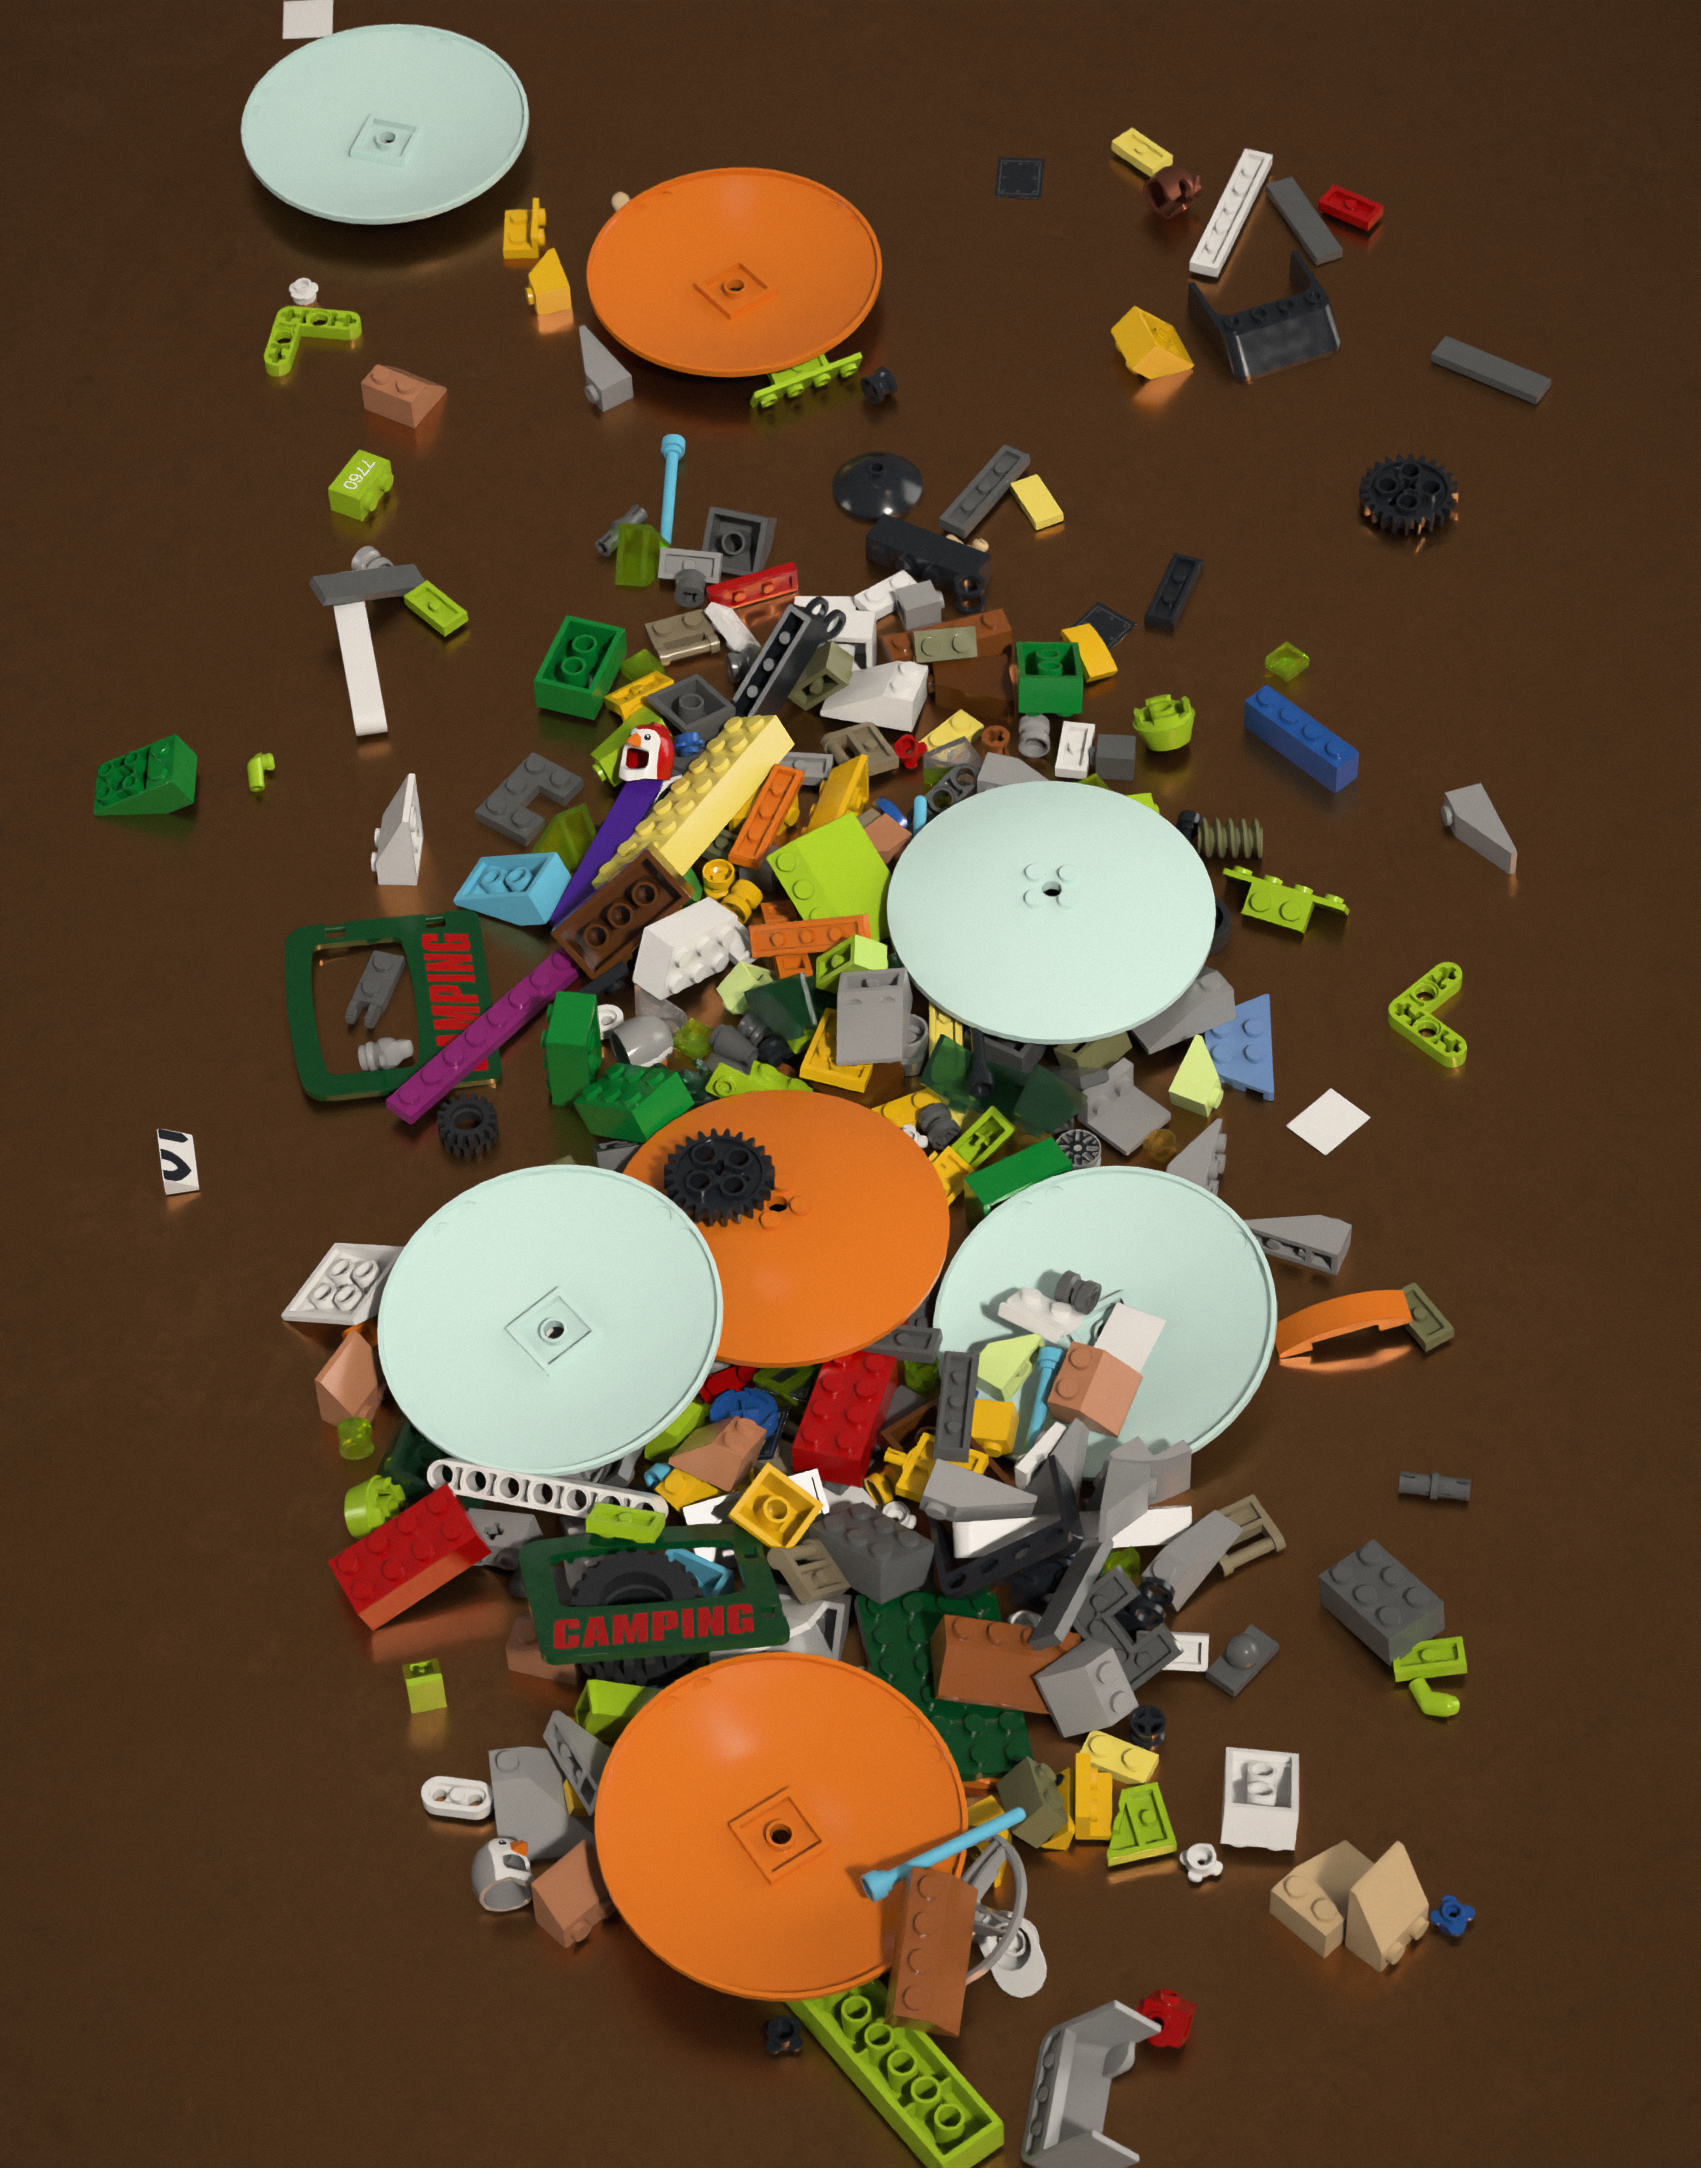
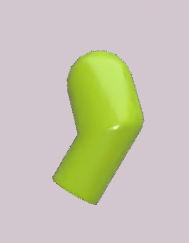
[247,752,275,792]
[1409,1677,1460,1717]

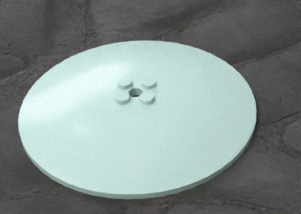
[241,24,529,224]
[887,781,1216,1045]
[377,1164,724,1477]
[933,1166,1277,1481]

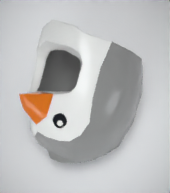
[610,1015,674,1069]
[471,1838,536,1912]

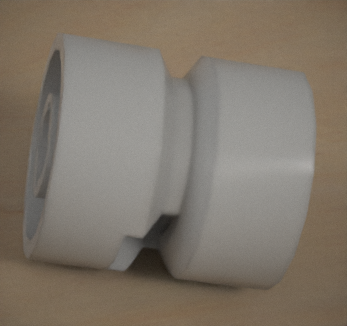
[900,1014,929,1076]

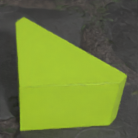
[951,1105,1016,1170]
[644,1402,703,1464]
[402,1658,447,1714]

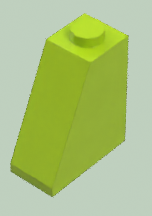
[590,705,676,787]
[575,1679,663,1742]

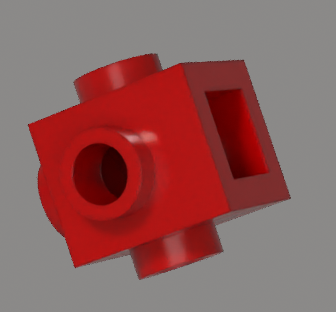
[1136,1988,1197,2048]

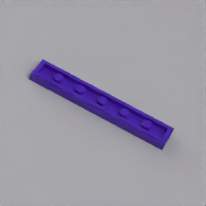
[549,768,663,927]

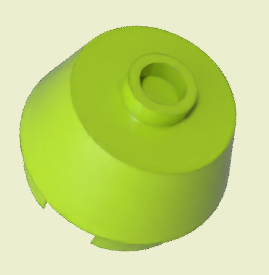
[1133,694,1195,751]
[344,1475,407,1540]

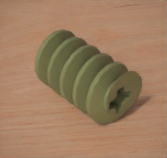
[1198,817,1263,859]

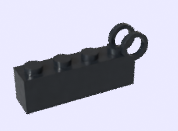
[865,513,992,615]
[730,596,846,717]
[1010,1563,1175,1642]

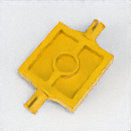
[884,1432,989,1503]

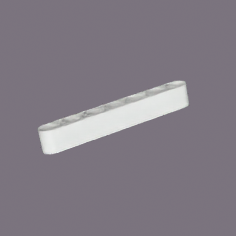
[333,570,388,737]
[427,1457,668,1519]
[952,1505,1192,1558]

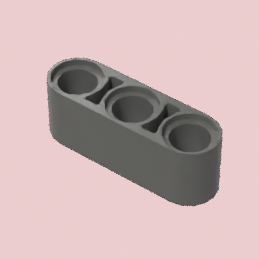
[905,762,979,833]

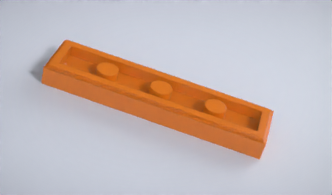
[728,764,805,870]
[748,914,871,958]

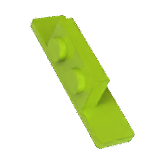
[750,352,863,408]
[1222,866,1350,934]
[705,1060,813,1098]

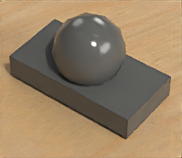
[1206,1625,1279,1697]

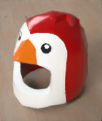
[619,722,675,781]

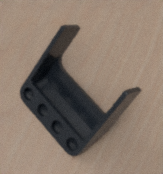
[1188,250,1341,381]
[928,1454,1084,1601]

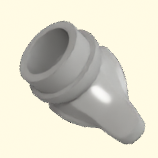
[358,1037,413,1071]

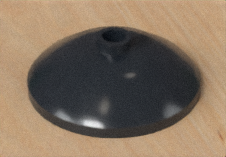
[832,452,923,521]

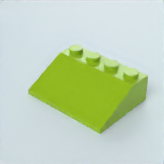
[766,811,892,953]

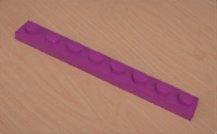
[386,946,585,1125]

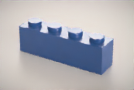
[1244,685,1359,794]

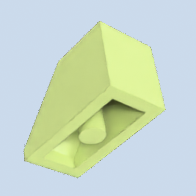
[716,961,795,1015]
[1168,1034,1224,1118]
[976,1333,1045,1402]

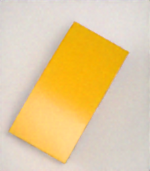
[1060,623,1118,682]

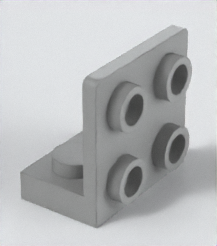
[1078,1057,1171,1155]

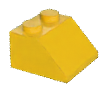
[1110,306,1194,380]
[728,1462,824,1549]

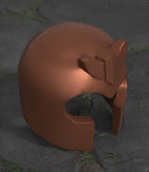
[1143,165,1202,220]

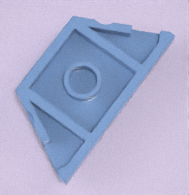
[1204,994,1274,1101]

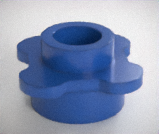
[674,732,705,756]
[1430,1895,1475,1936]

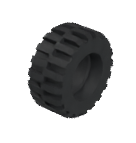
[567,1550,704,1689]

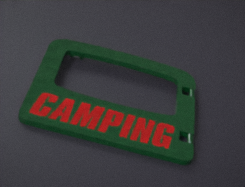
[284,910,502,1101]
[518,1524,790,1665]

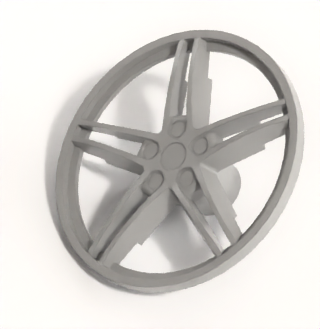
[961,1826,1027,1985]

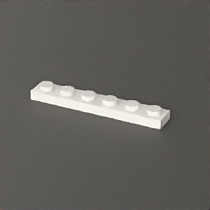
[1189,148,1273,277]

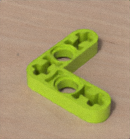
[264,306,362,376]
[1387,962,1467,1068]

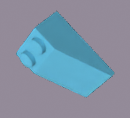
[453,852,572,926]

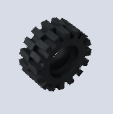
[437,1093,499,1157]

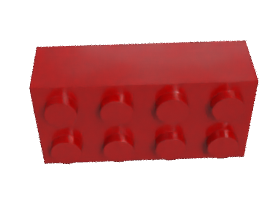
[792,1350,898,1488]
[328,1483,492,1631]

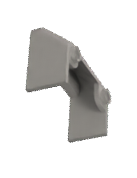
[1021,2000,1161,2168]

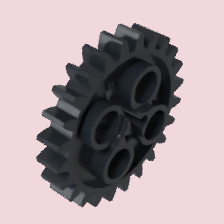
[1359,454,1459,535]
[664,1128,775,1227]

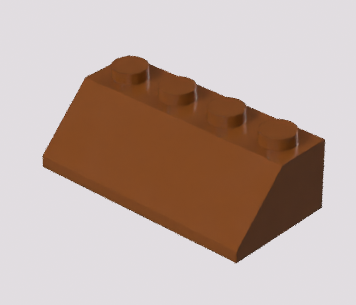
[876,608,1012,674]
[930,1614,1081,1715]
[884,1867,978,2038]

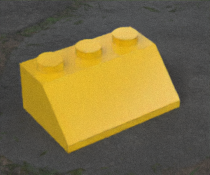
[800,754,869,837]

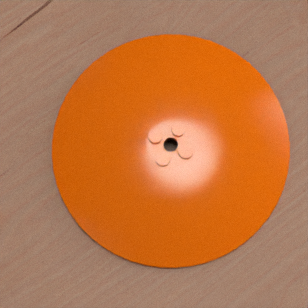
[586,167,882,377]
[622,1090,950,1368]
[595,1652,968,2001]

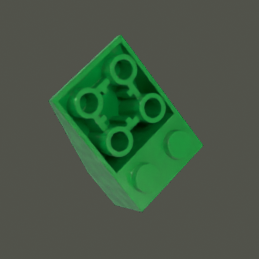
[93,734,197,816]

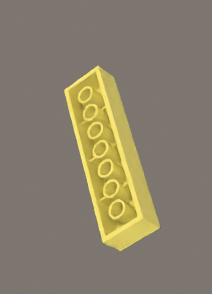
[591,715,795,889]

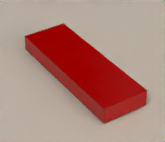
[706,562,798,609]

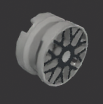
[1056,1129,1101,1171]

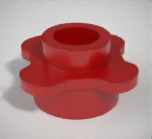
[894,734,928,769]

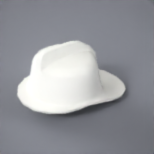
[978,1910,1047,1998]

